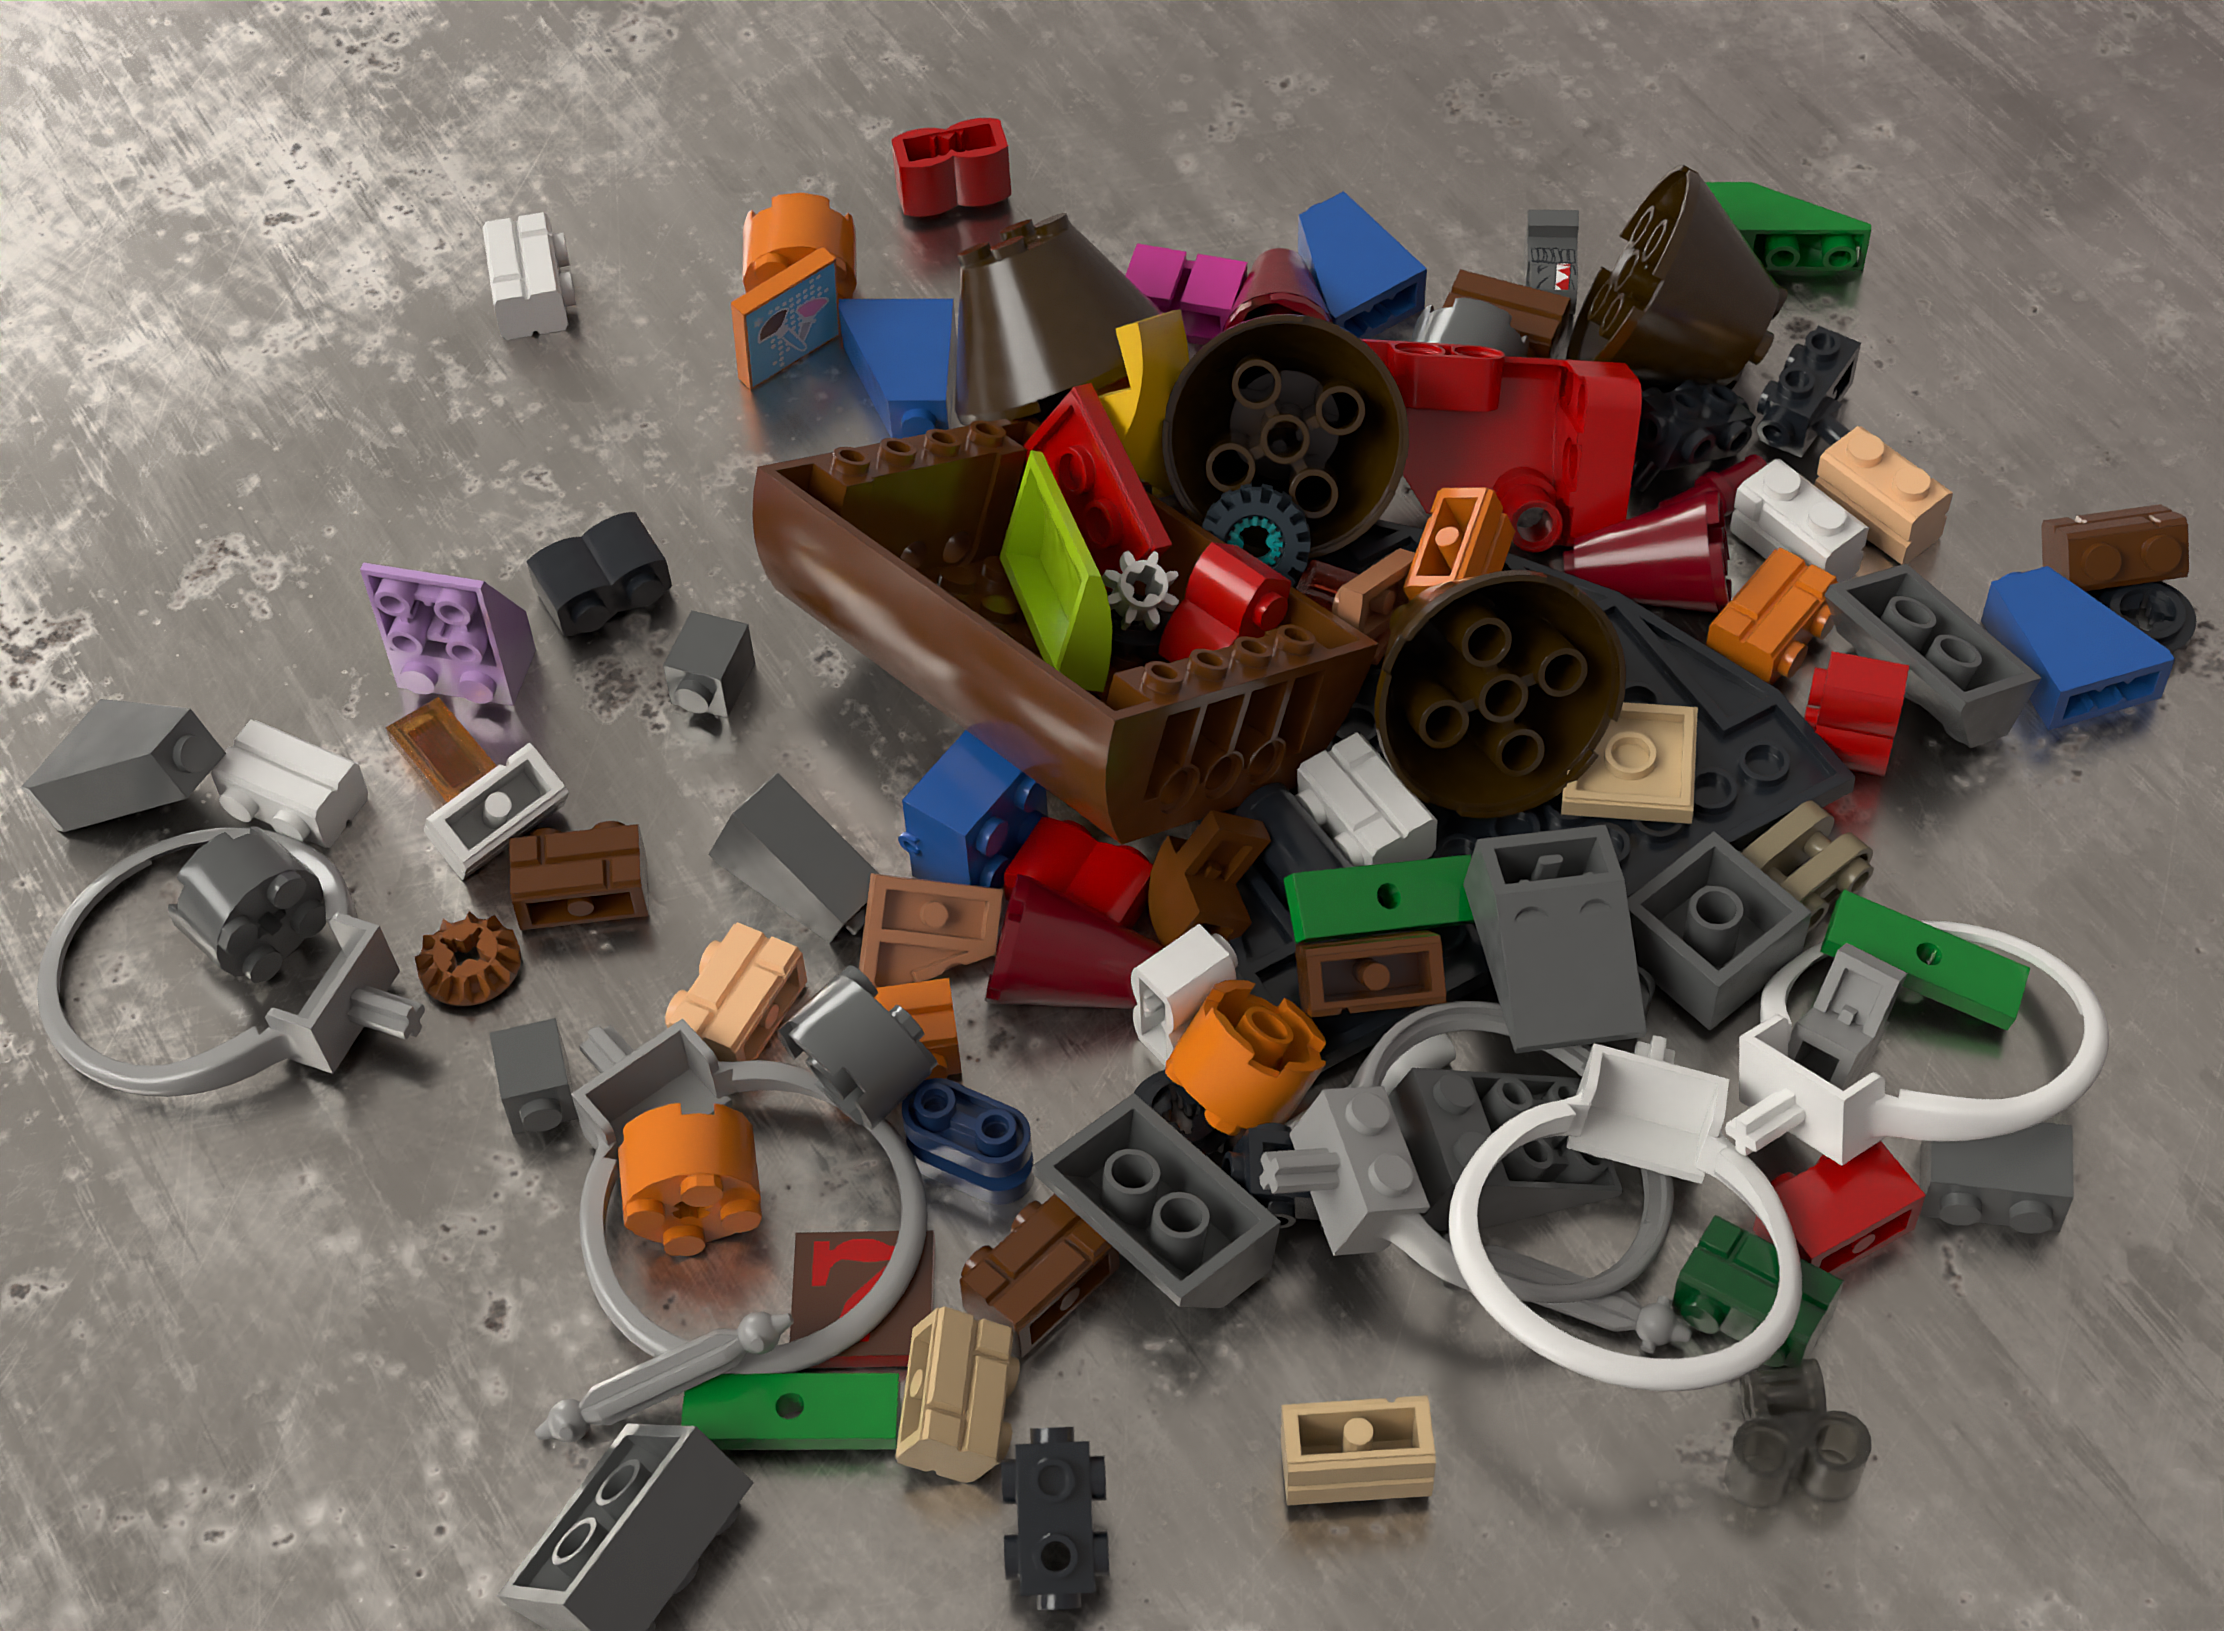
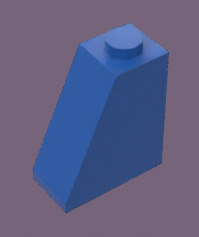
[1298,191,1427,339]
[838,299,957,439]
[1981,566,2175,731]

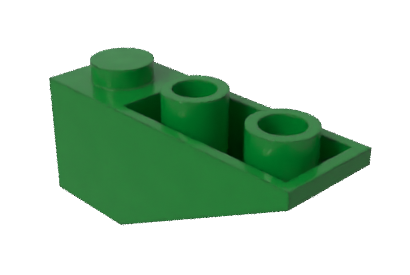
[1705,182,1872,271]

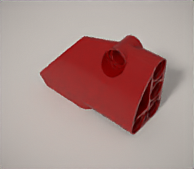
[1361,339,1642,553]

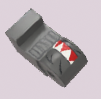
[1524,210,1579,315]

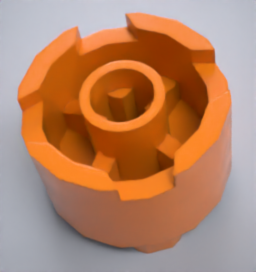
[743,192,857,303]
[1165,980,1327,1136]
[618,1103,762,1256]

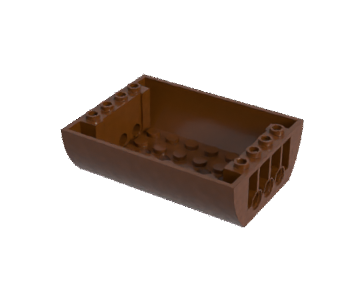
[752,415,1379,845]

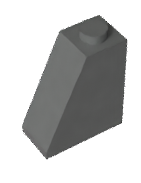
[21,699,226,832]
[708,772,879,943]

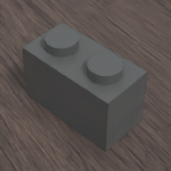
[1919,1122,2074,1234]

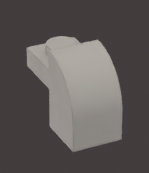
[1788,943,1908,1091]

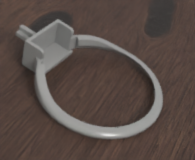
[37,827,425,1097]
[1259,1001,1674,1303]
[571,1018,928,1374]

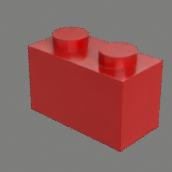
[1753,1140,1926,1275]

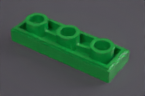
[1284,855,1475,944]
[1820,890,2030,1031]
[681,1373,901,1450]

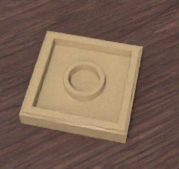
[1561,702,1698,824]

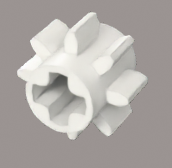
[1102,551,1179,631]

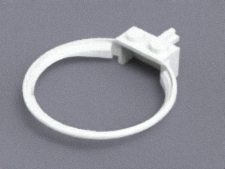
[1725,920,2109,1166]
[1449,1035,1802,1391]

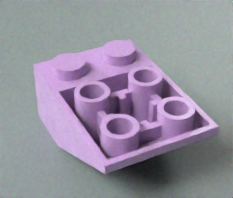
[360,563,536,706]

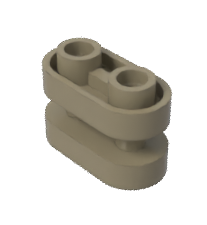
[1741,800,1874,932]

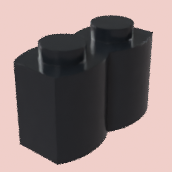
[526,512,672,636]

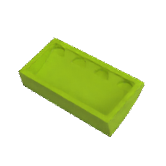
[1000,451,1112,692]

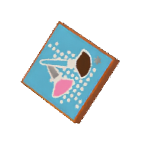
[731,247,840,390]

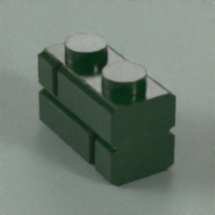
[1672,1215,1844,1372]

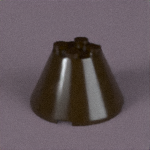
[1566,165,1788,390]
[955,213,1164,426]
[1162,314,1409,560]
[1375,570,1626,818]

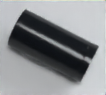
[1235,782,1354,886]

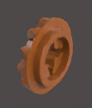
[414,911,521,1006]

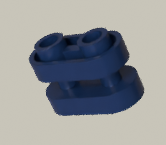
[901,1078,1035,1205]

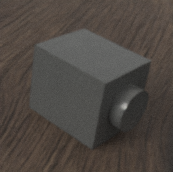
[663,610,755,718]
[489,1018,579,1134]

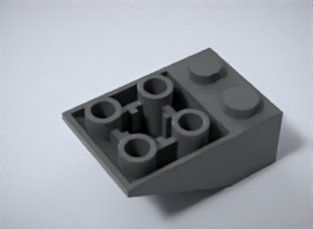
[1463,825,1647,1053]
[1388,1068,1623,1231]

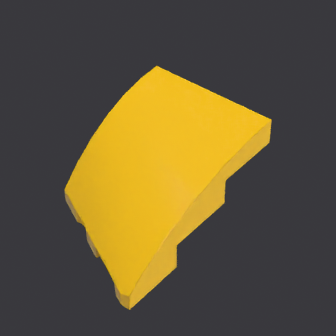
[1098,309,1189,498]

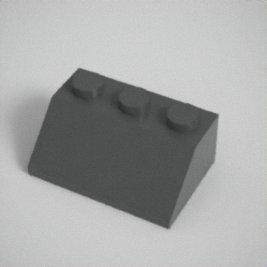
[1824,564,2041,748]
[1032,1093,1281,1308]
[497,1424,754,1631]

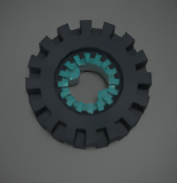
[1202,483,1311,586]

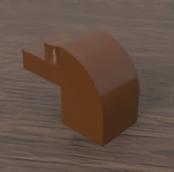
[1148,810,1271,948]

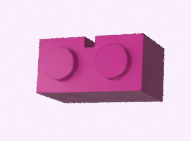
[1125,243,1247,346]

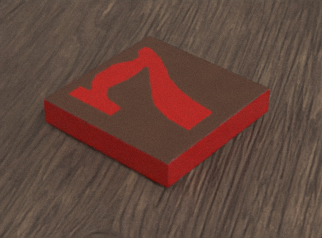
[789,1230,935,1368]

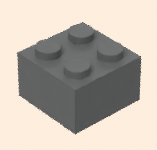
[1627,831,1812,1030]

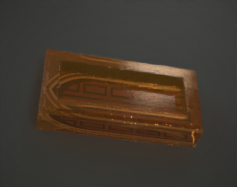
[385,697,497,806]

